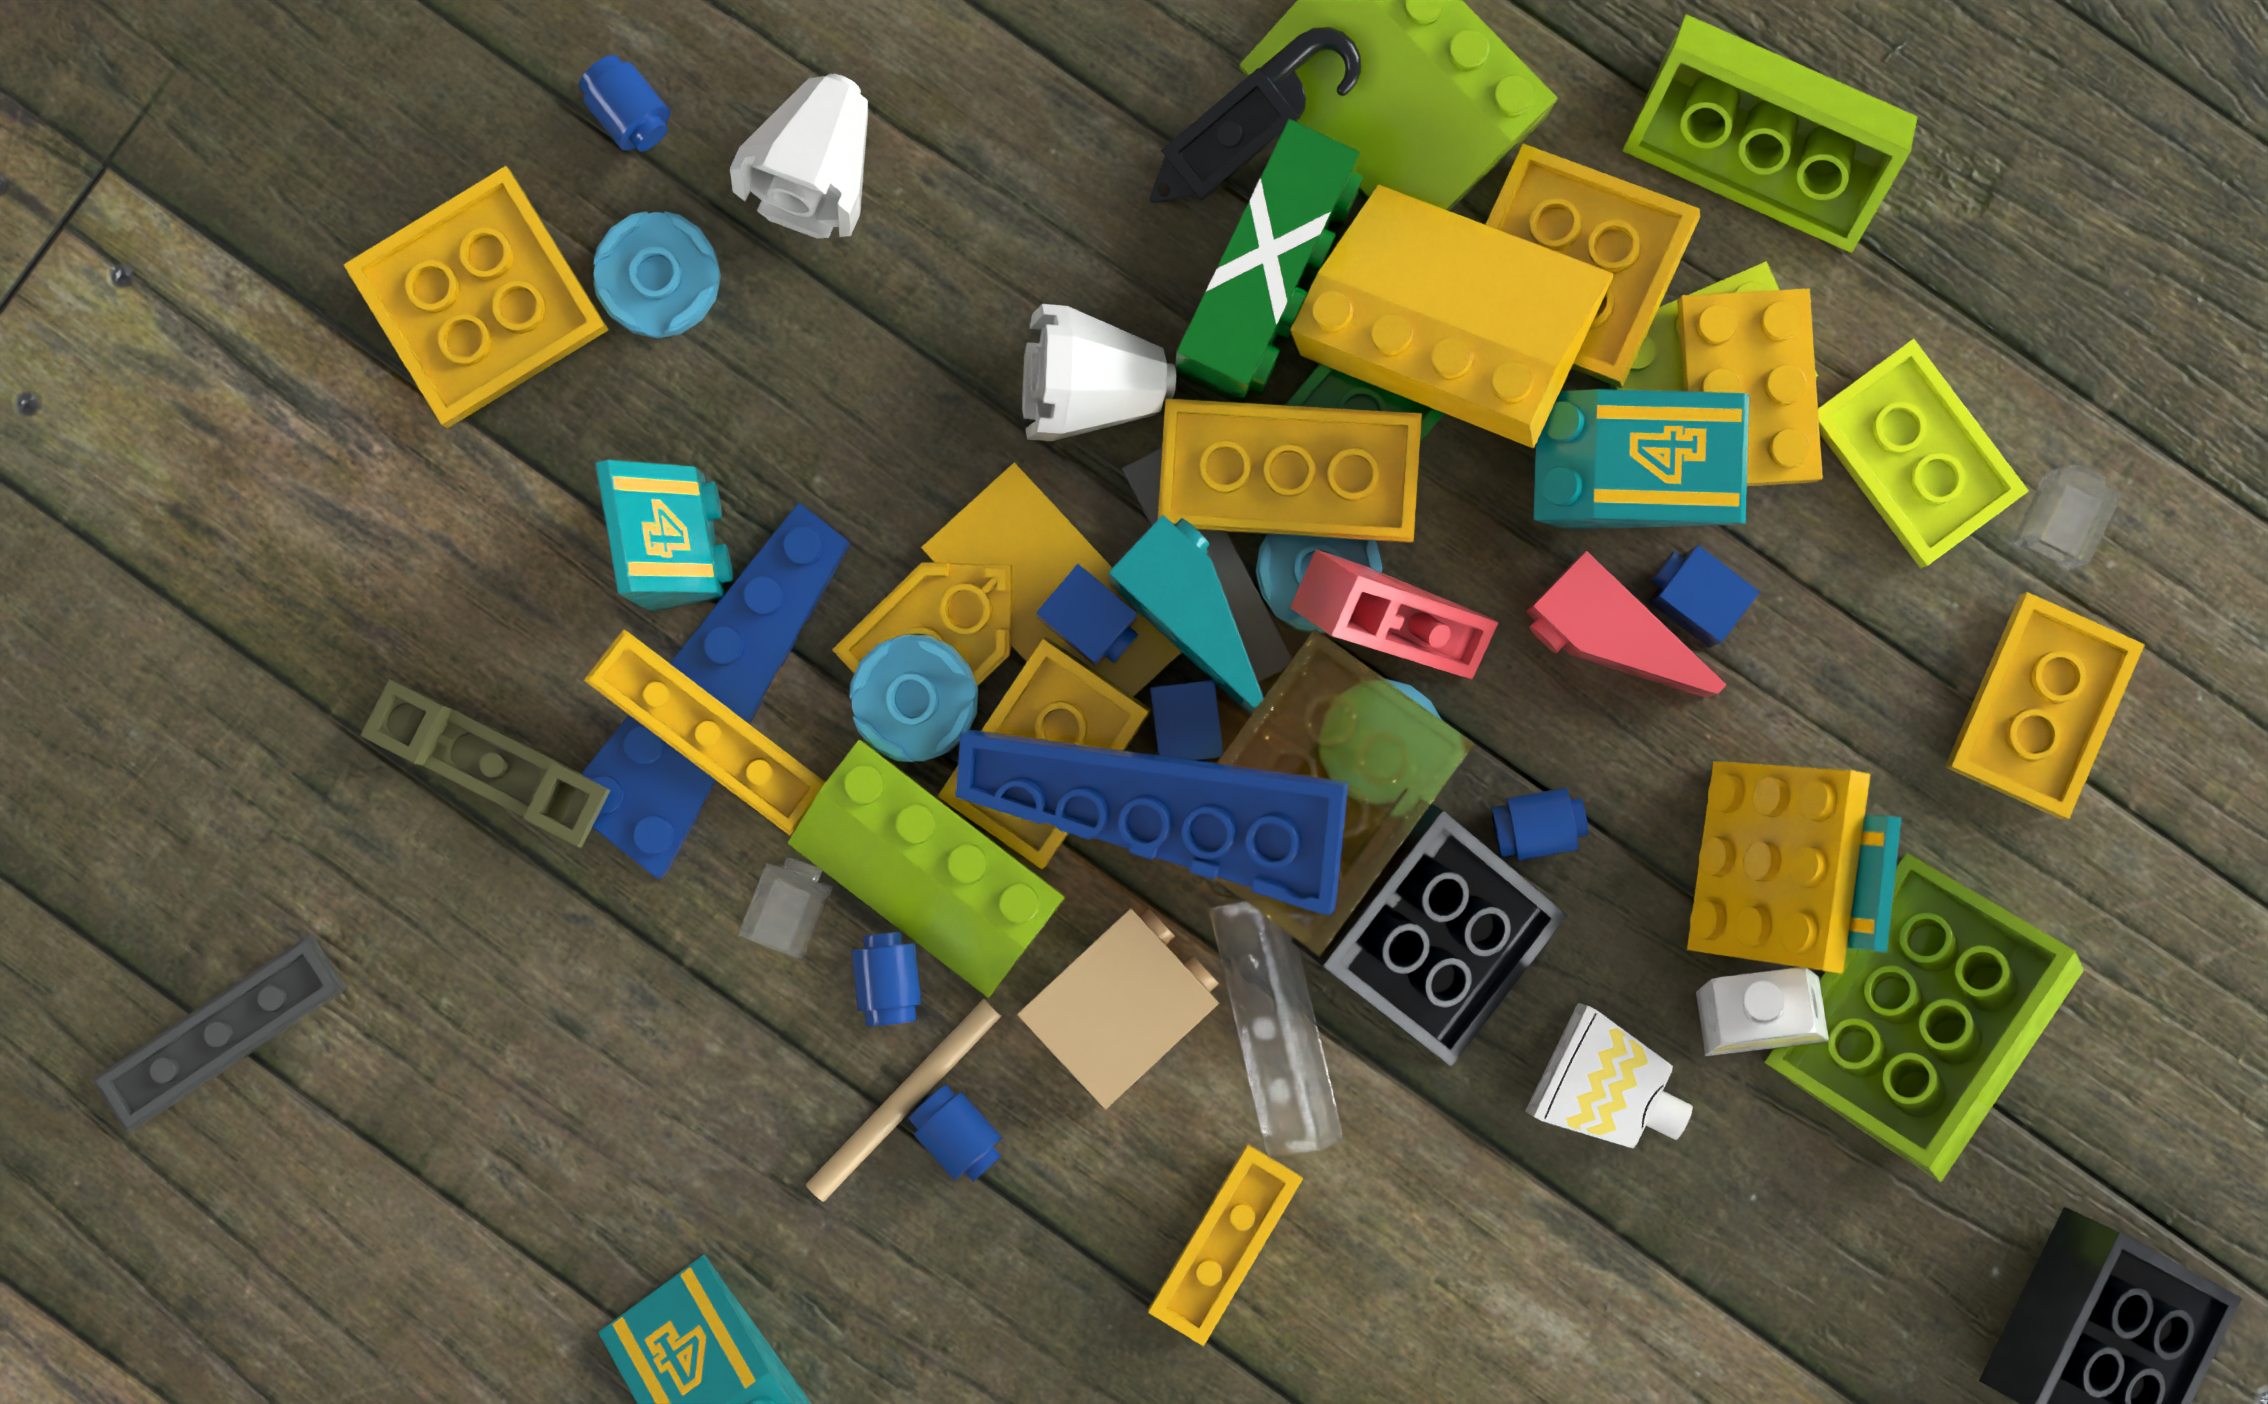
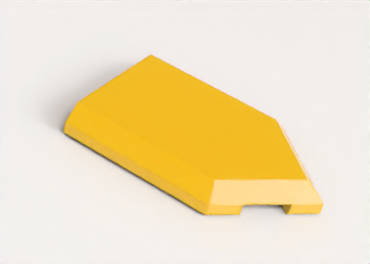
[832,562,1012,687]

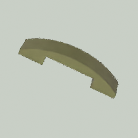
[360,679,611,848]

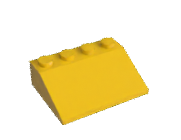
[1290,184,1613,449]

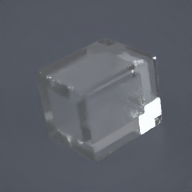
[2012,465,2122,570]
[738,856,833,959]

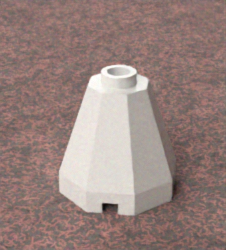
[730,74,868,239]
[1022,304,1176,441]

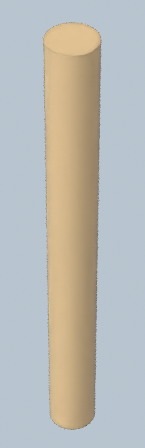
[806,998,1002,1202]

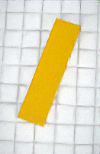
[584,628,826,836]

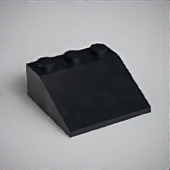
[1291,789,1568,1067]
[1979,1207,2242,1404]

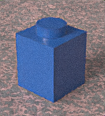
[1649,545,1760,648]
[1036,564,1139,667]
[1150,680,1224,763]

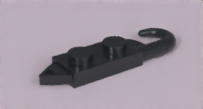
[1150,27,1361,203]

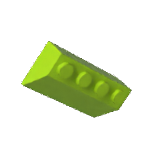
[1622,14,1918,253]
[788,739,1066,998]

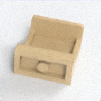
[1017,908,1219,1110]

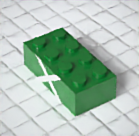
[1175,119,1364,403]

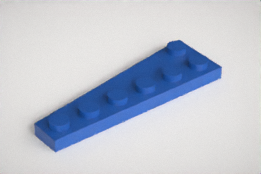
[582,503,851,879]
[956,729,1348,915]

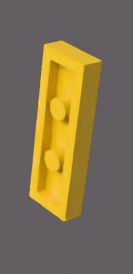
[1148,1143,1303,1346]

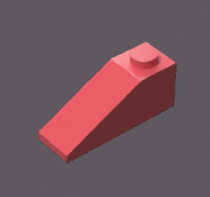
[1290,549,1499,680]
[1525,551,1726,698]

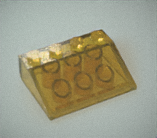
[1215,629,1474,956]

